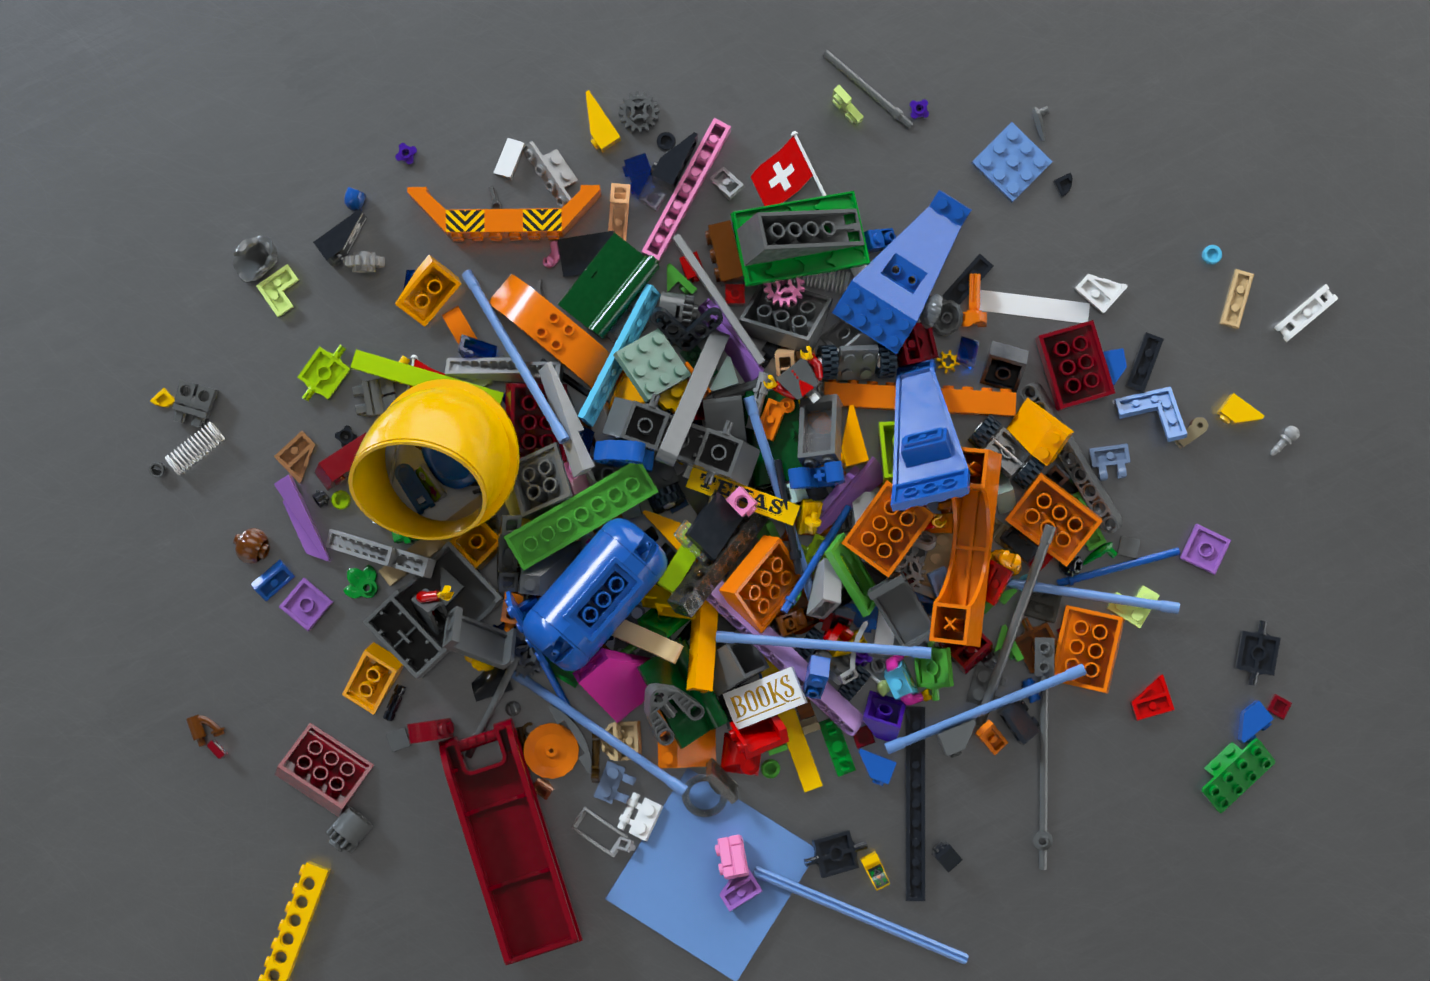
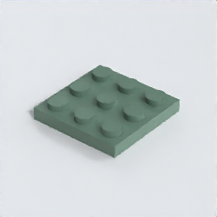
[613,329,691,403]

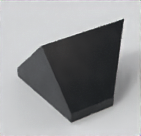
[1044,464,1080,494]

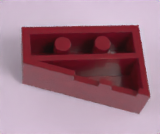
[314,432,366,491]

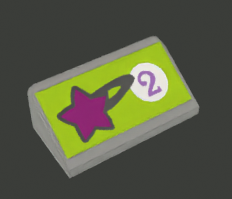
[415,463,447,503]

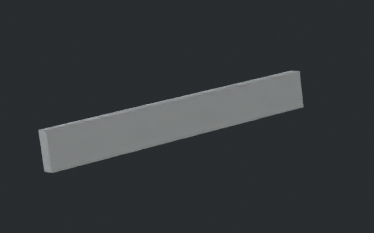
[673,234,765,366]

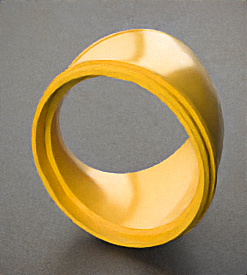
[348,379,519,540]

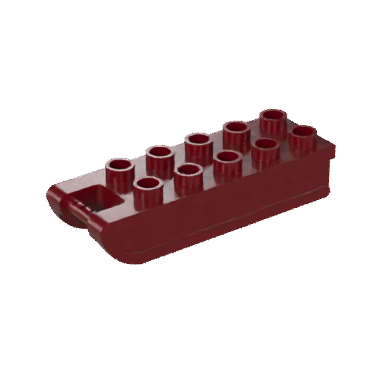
[438,718,583,965]

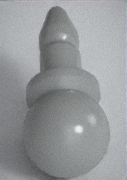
[1271,426,1300,456]

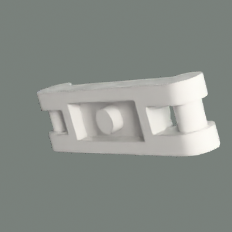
[1274,284,1338,342]

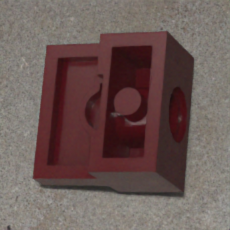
[896,322,939,367]
[938,633,994,675]

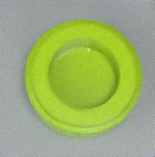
[331,490,351,510]

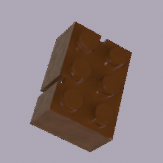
[705,220,744,287]

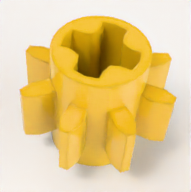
[936,350,960,374]

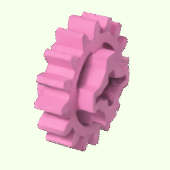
[764,277,805,307]

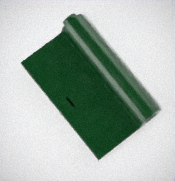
[558,232,660,339]
[742,391,803,488]
[637,637,729,749]

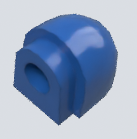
[344,187,366,211]

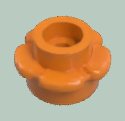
[937,499,953,514]

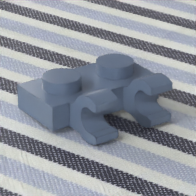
[1089,443,1131,481]
[594,761,637,804]

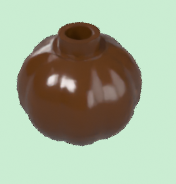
[233,528,270,564]

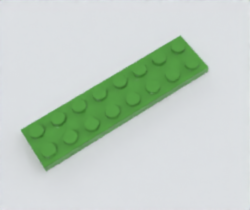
[504,463,659,571]

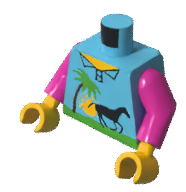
[884,655,932,706]

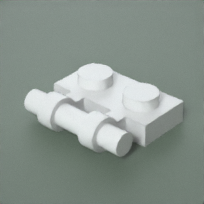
[617,792,664,841]

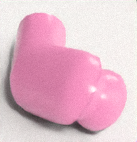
[542,241,560,268]

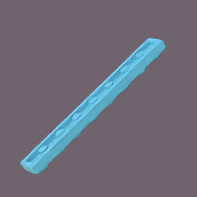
[578,284,661,427]

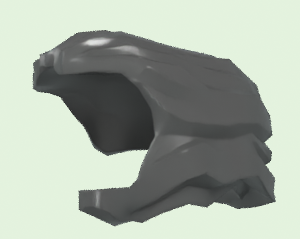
[233,236,278,283]

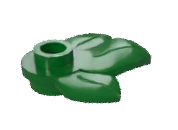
[343,564,378,599]

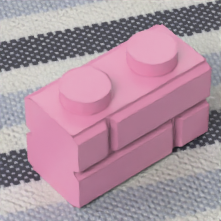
[715,835,749,879]

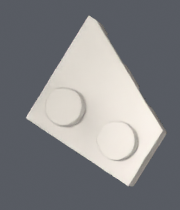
[1075,274,1128,314]

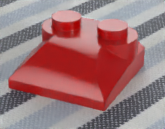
[720,733,761,776]

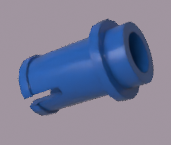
[1021,677,1041,703]

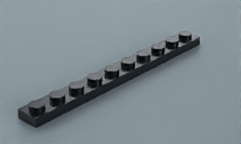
[905,706,925,901]

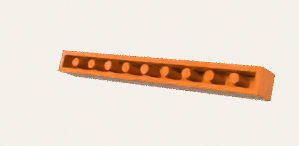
[824,379,1016,417]

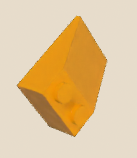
[395,255,462,327]
[1007,398,1074,466]
[841,404,869,469]
[642,510,690,551]
[342,642,404,715]

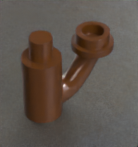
[186,714,225,747]

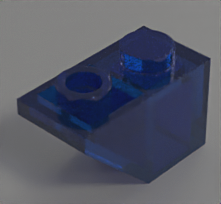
[622,153,651,199]

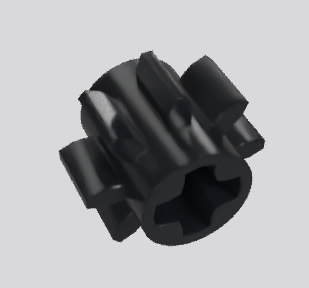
[1059,555,1083,577]

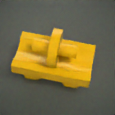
[796,499,823,534]

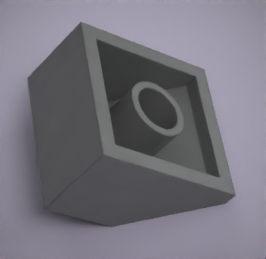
[935,719,976,758]

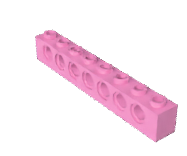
[642,118,731,264]

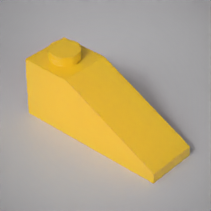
[586,90,621,153]

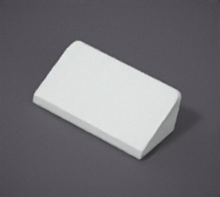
[494,138,526,180]

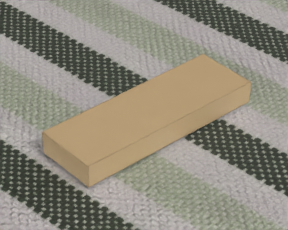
[1220,269,1254,329]

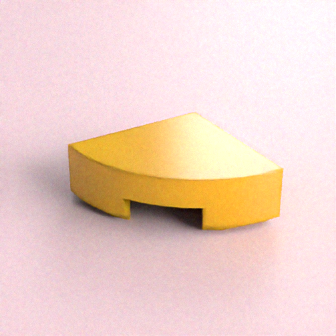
[150,388,175,407]

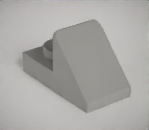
[709,166,745,201]

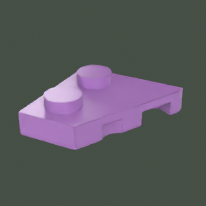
[719,867,763,912]

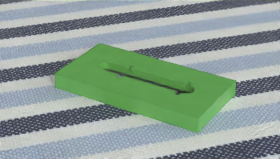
[824,533,876,617]

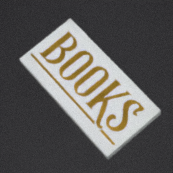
[723,666,807,730]

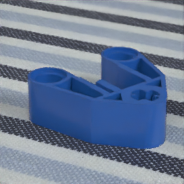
[593,440,655,472]
[788,461,845,489]

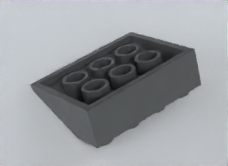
[739,284,833,353]

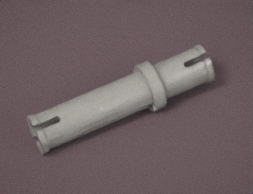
[745,371,771,430]

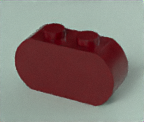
[407,718,454,744]

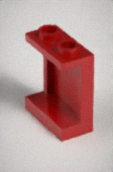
[728,714,789,760]

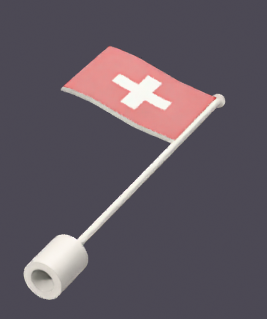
[751,131,867,278]

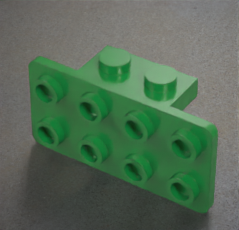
[1201,738,1275,813]

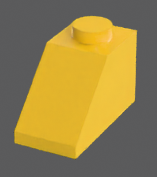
[1217,393,1264,424]

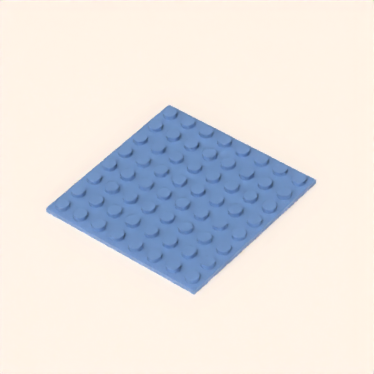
[605,768,814,981]

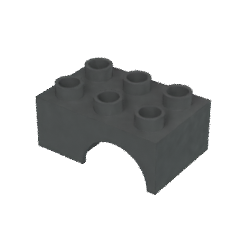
[363,541,504,679]

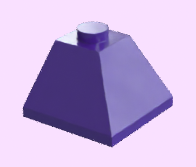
[863,690,906,742]

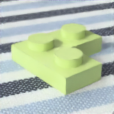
[832,85,864,125]
[256,264,299,318]
[1106,585,1160,628]

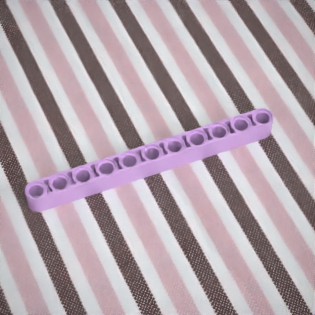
[702,578,864,736]

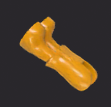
[990,549,1022,576]

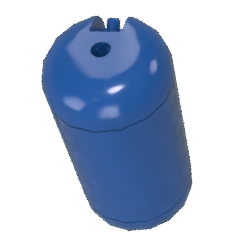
[522,518,668,671]

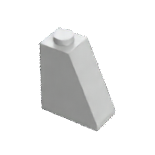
[806,558,841,620]

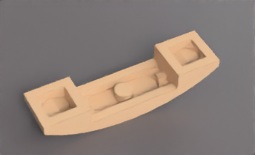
[608,183,631,241]

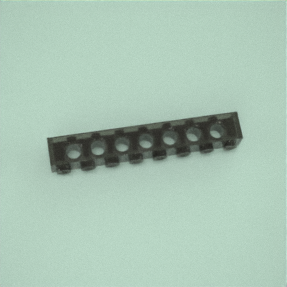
[667,487,775,618]

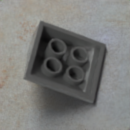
[514,442,573,521]
[517,540,581,596]

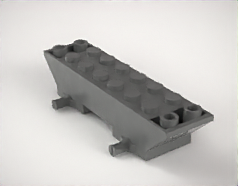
[602,393,761,487]

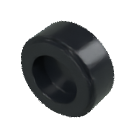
[657,132,676,152]

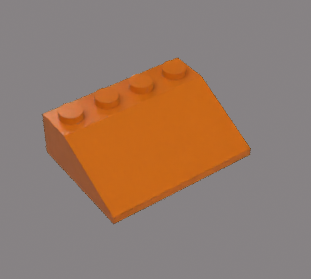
[1005,472,1103,567]
[842,480,936,578]
[719,535,801,634]
[1055,605,1125,694]
[657,692,716,768]

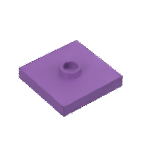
[1179,524,1231,575]
[279,578,334,632]

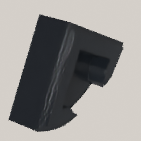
[1053,172,1073,198]

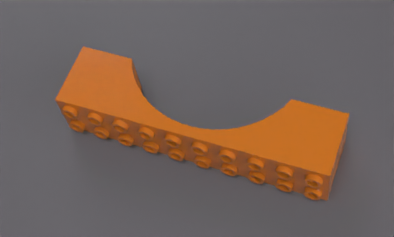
[929,447,1002,647]

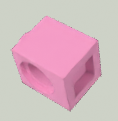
[726,486,758,517]

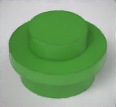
[761,759,780,778]

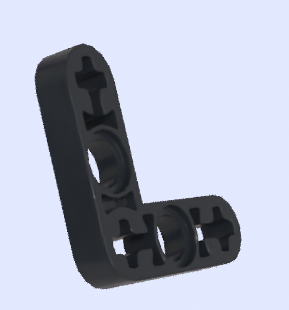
[651,307,723,351]

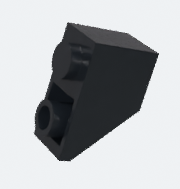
[932,841,963,873]

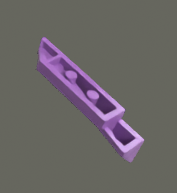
[698,298,765,382]
[816,456,883,534]
[274,475,331,562]

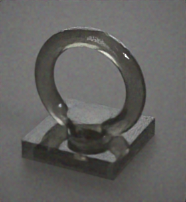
[682,758,738,817]

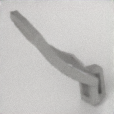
[837,621,869,685]
[570,807,636,858]

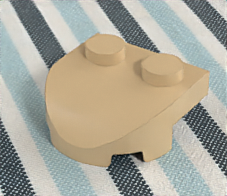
[600,721,642,761]

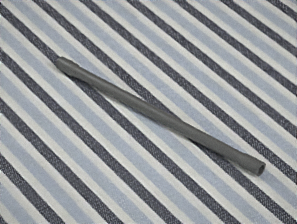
[974,524,1057,727]

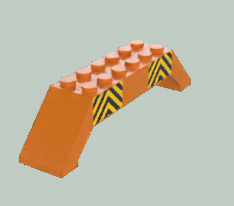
[407,185,601,242]

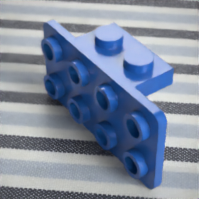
[505,591,550,667]

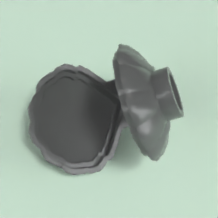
[920,294,963,335]

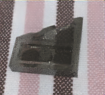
[1024,592,1062,624]

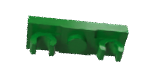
[819,718,856,777]

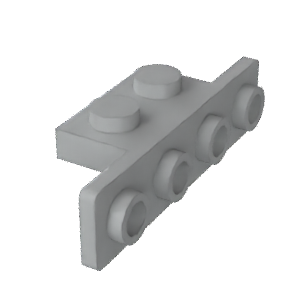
[523,141,578,208]

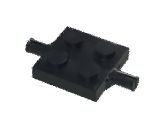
[1235,620,1281,686]
[804,830,868,878]

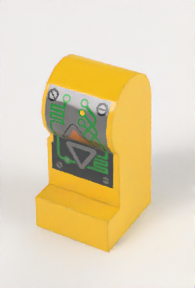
[860,851,890,891]

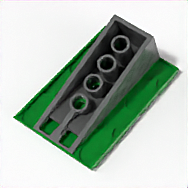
[730,191,870,286]

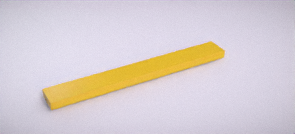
[761,654,823,792]

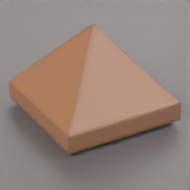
[534,778,554,800]

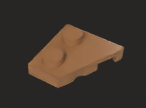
[274,430,315,483]

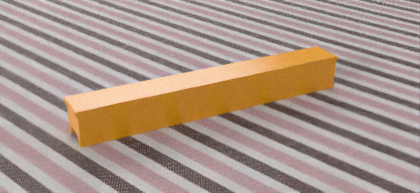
[686,548,723,693]

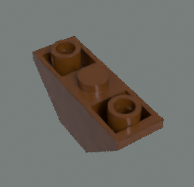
[774,606,820,637]

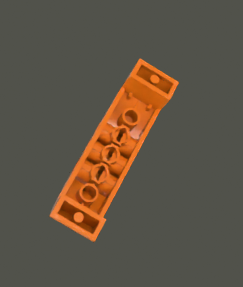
[489,274,624,390]

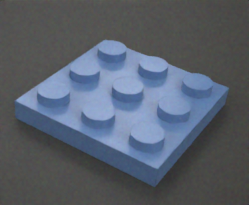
[972,122,1053,203]

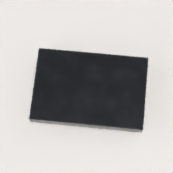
[558,230,615,277]
[685,491,743,561]

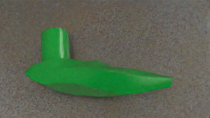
[1083,542,1118,565]

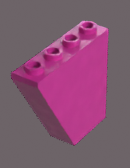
[572,648,651,723]

